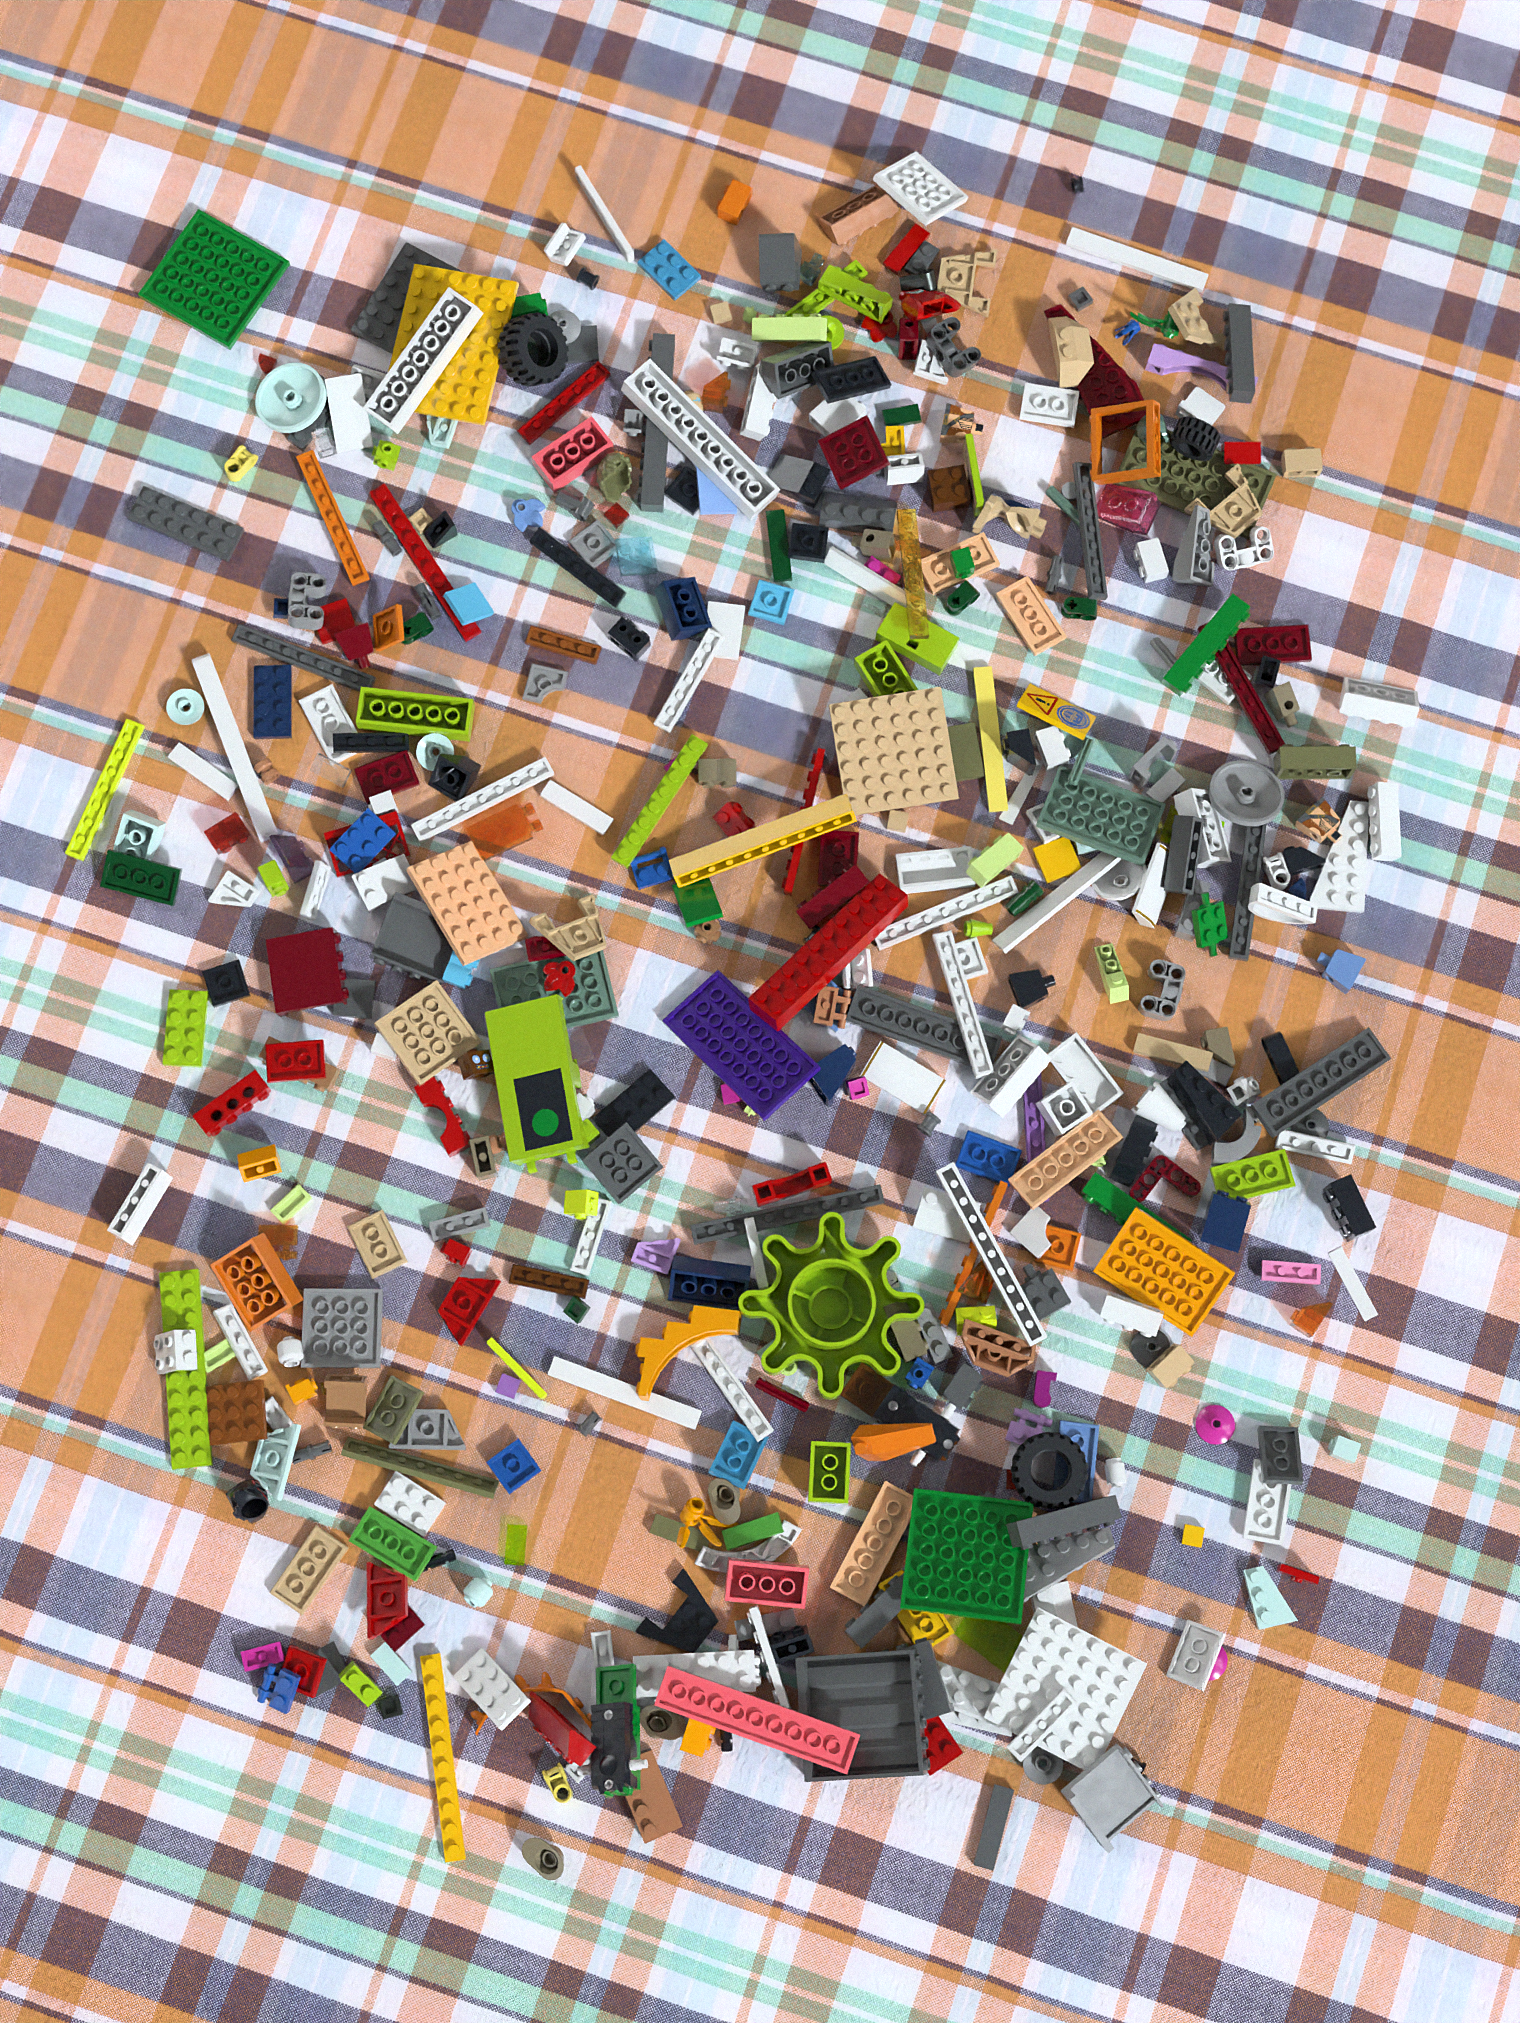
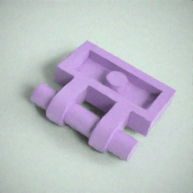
[1005,1408,1053,1445]

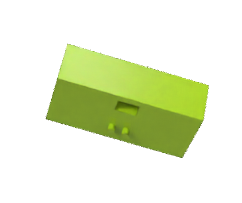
[875,602,960,676]

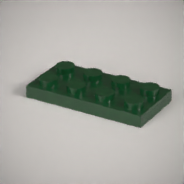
[100,849,183,906]

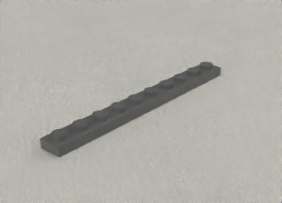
[690,1184,885,1245]

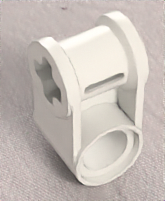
[1262,852,1290,891]

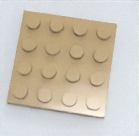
[374,980,482,1086]

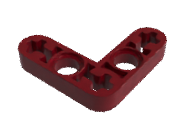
[1128,1155,1201,1203]

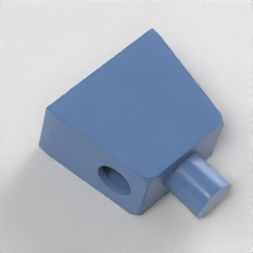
[1316,949,1366,994]

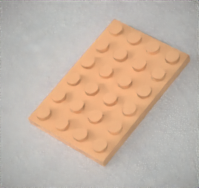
[406,841,528,966]

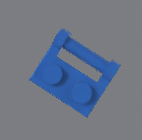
[630,846,674,890]

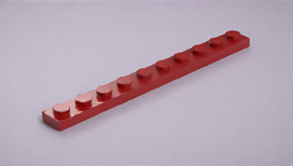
[369,483,482,642]

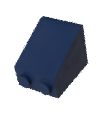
[809,1044,857,1108]
[1198,1189,1251,1253]

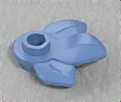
[511,499,545,532]

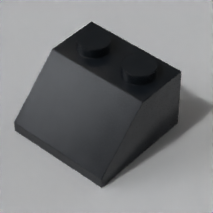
[1001,728,1036,776]

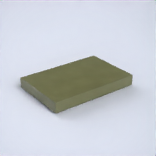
[947,722,985,782]
[363,1375,425,1445]

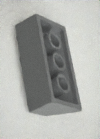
[761,341,834,399]
[819,491,898,533]

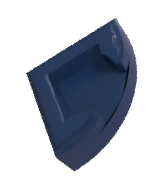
[1287,877,1307,900]

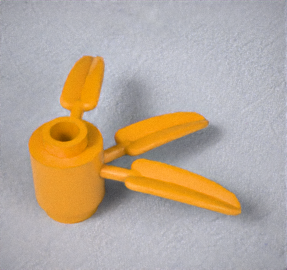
[677,1497,739,1548]

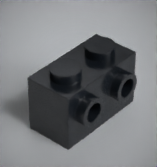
[607,617,651,662]
[769,1625,815,1664]

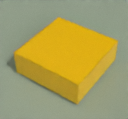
[1181,1524,1205,1548]

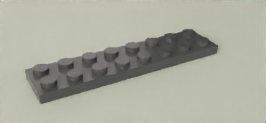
[846,985,1002,1067]
[1250,1027,1391,1138]

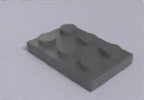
[1257,1426,1303,1485]

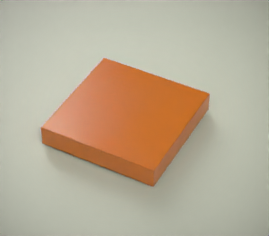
[373,604,404,651]
[1034,1225,1082,1272]

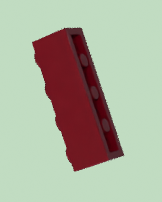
[795,864,869,929]

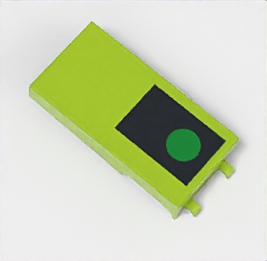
[485,994,590,1174]

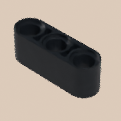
[1261,1031,1300,1086]

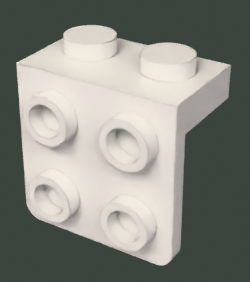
[1175,387,1225,425]
[154,1330,197,1374]

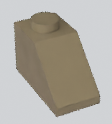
[1200,1026,1236,1068]

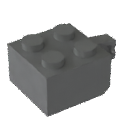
[1020,1263,1072,1322]

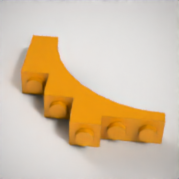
[635,1305,742,1401]

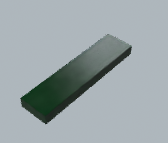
[766,509,792,582]

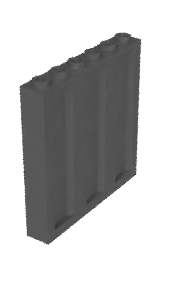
[795,1649,930,1782]

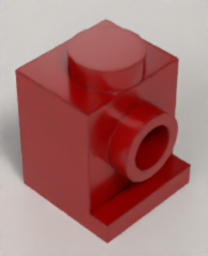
[440,1239,472,1268]

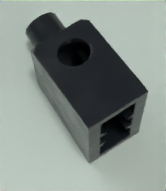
[1007,969,1056,1010]

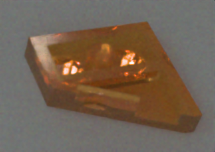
[958,1261,994,1305]

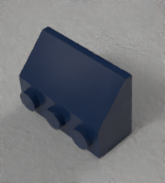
[654,577,712,641]

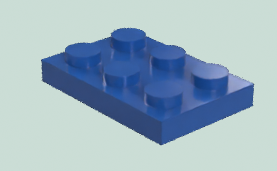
[329,808,396,874]

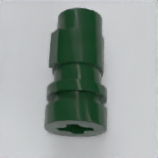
[1005,879,1044,917]

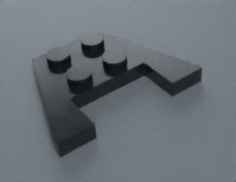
[635,1569,719,1653]

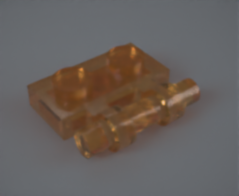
[258,1225,299,1261]

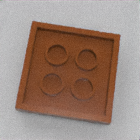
[206,1379,268,1446]

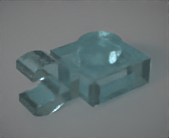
[800,253,825,286]

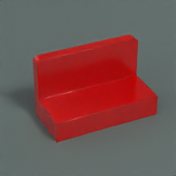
[1221,442,1261,465]

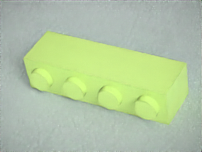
[752,314,827,342]

